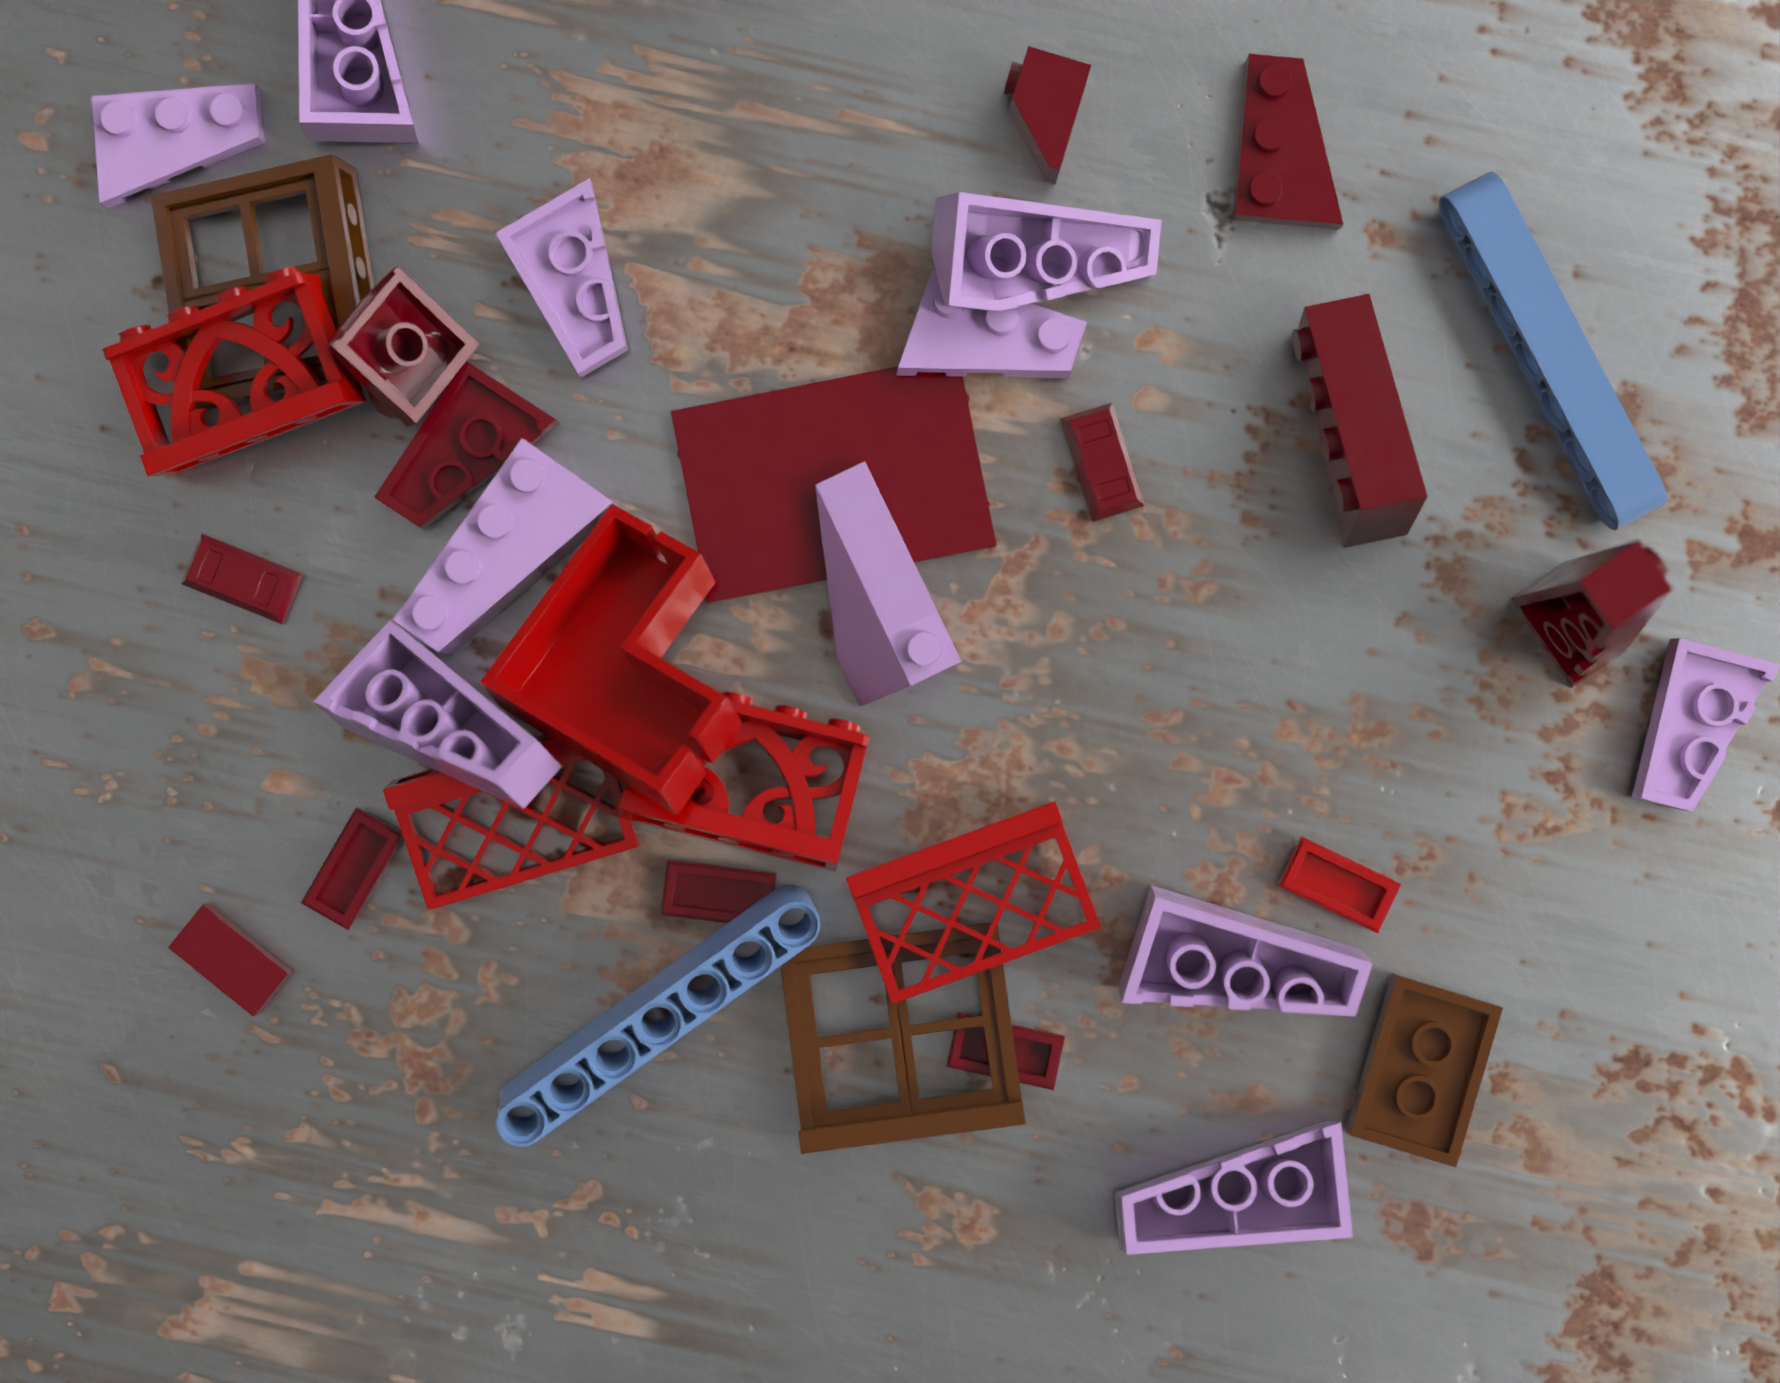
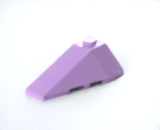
[931,192,1162,312]
[815,461,961,706]

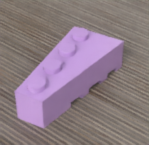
[298,0,419,143]
[393,438,618,656]
[313,619,562,809]
[1118,885,1373,1016]
[1114,1120,1353,1255]

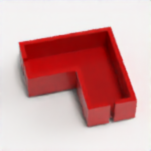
[480,504,742,815]

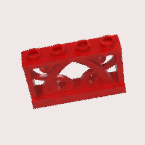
[102,267,366,476]
[618,691,870,872]

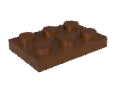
[1345,973,1503,1167]

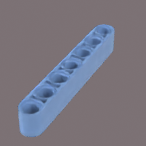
[1439,171,1667,530]
[496,884,820,1147]

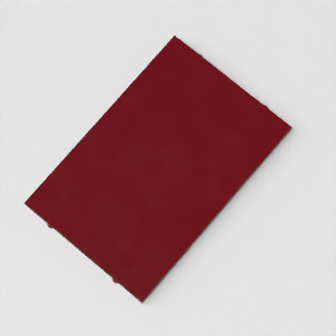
[671,366,997,603]

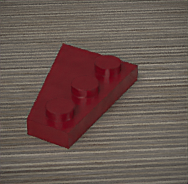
[1232,54,1344,230]
[374,361,559,530]

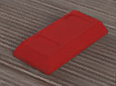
[1278,836,1401,934]

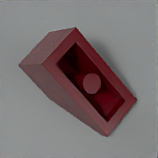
[1003,46,1092,184]

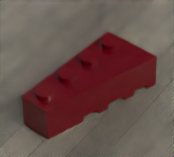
[1292,294,1428,548]
[1510,540,1673,688]

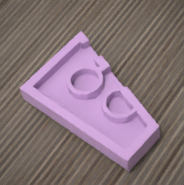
[92,83,265,209]
[495,178,628,377]
[897,270,1087,378]
[1632,638,1780,812]

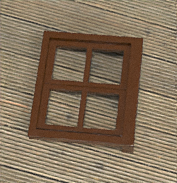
[151,154,374,410]
[781,922,1026,1154]

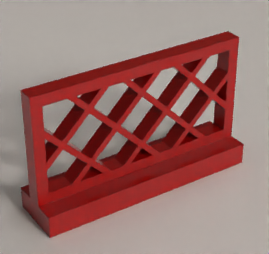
[383,734,640,910]
[846,801,1101,1004]

